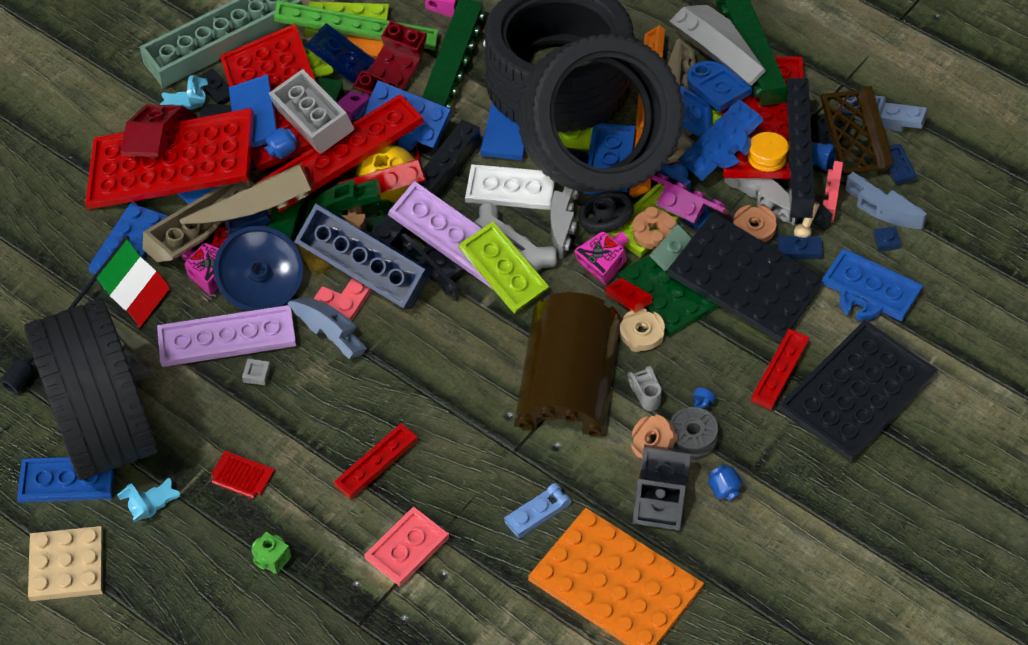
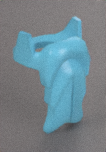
[160,75,208,110]
[118,478,180,522]

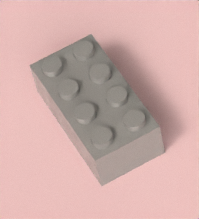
[268,69,355,154]

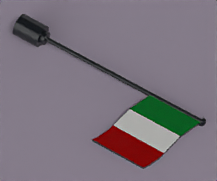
[0,235,170,395]

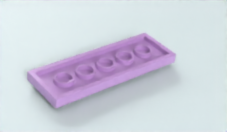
[388,181,494,290]
[157,305,296,367]

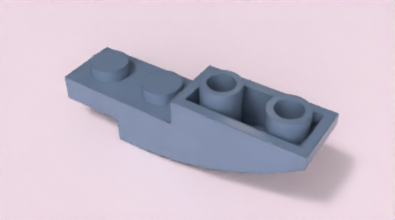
[838,95,928,132]
[845,172,927,229]
[288,297,367,359]

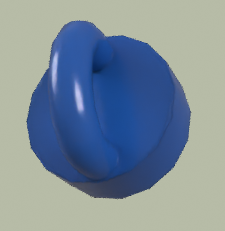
[692,387,716,409]

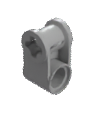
[627,366,661,411]

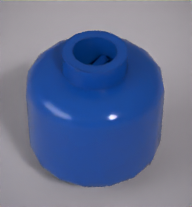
[265,128,298,160]
[708,464,743,501]

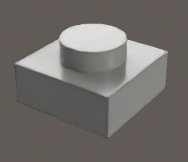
[242,359,271,385]

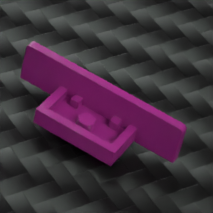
[650,173,729,224]

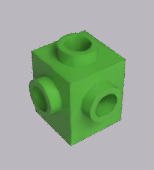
[251,532,291,575]

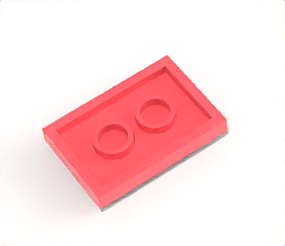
[364,507,449,587]

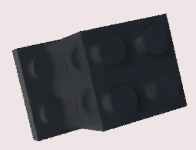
[632,444,692,531]

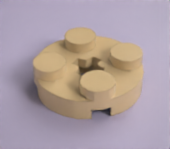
[620,309,665,352]

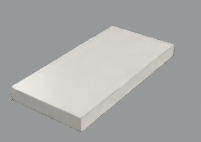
[465,164,555,210]

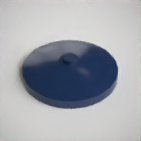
[214,226,303,312]

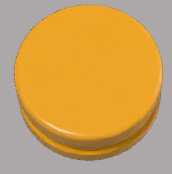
[748,132,789,172]

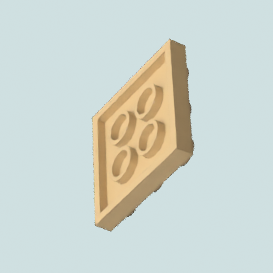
[28,526,103,601]

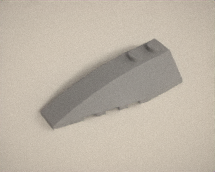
[669,4,765,86]

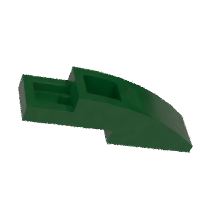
[303,179,381,225]

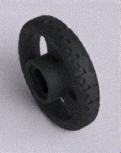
[578,191,634,234]

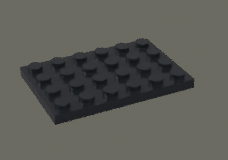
[667,212,824,343]
[778,320,938,463]

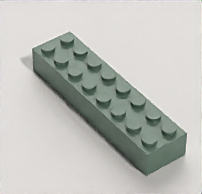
[139,0,302,88]

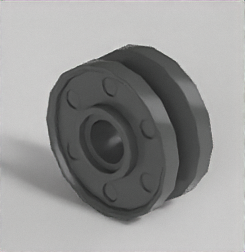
[670,407,718,459]

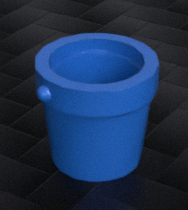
[812,142,837,172]

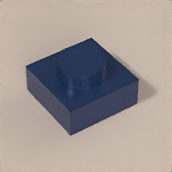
[873,226,901,252]

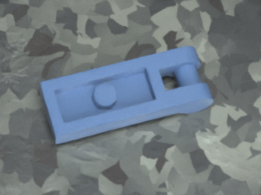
[504,483,572,539]

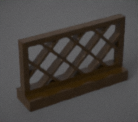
[820,86,894,175]

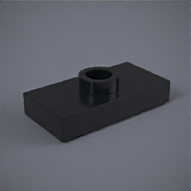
[198,68,230,105]

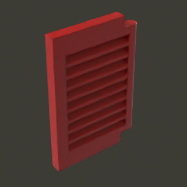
[211,451,275,499]

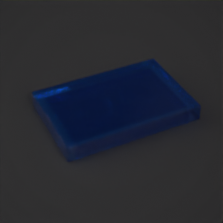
[305,23,375,83]

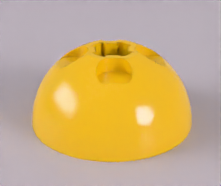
[356,144,415,204]

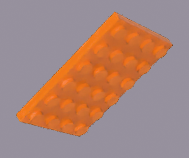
[528,508,704,645]

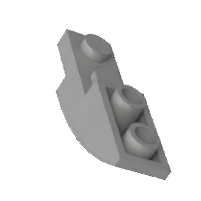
[724,178,797,225]
[551,186,579,259]

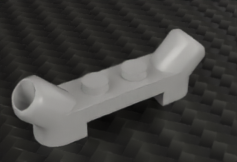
[473,203,557,272]

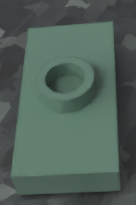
[649,224,692,271]

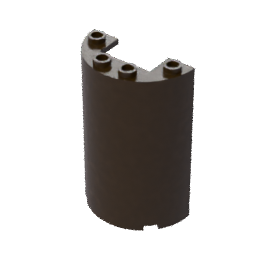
[514,292,621,437]

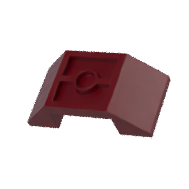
[352,20,427,95]
[120,104,197,158]

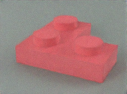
[823,161,843,223]
[314,278,372,322]

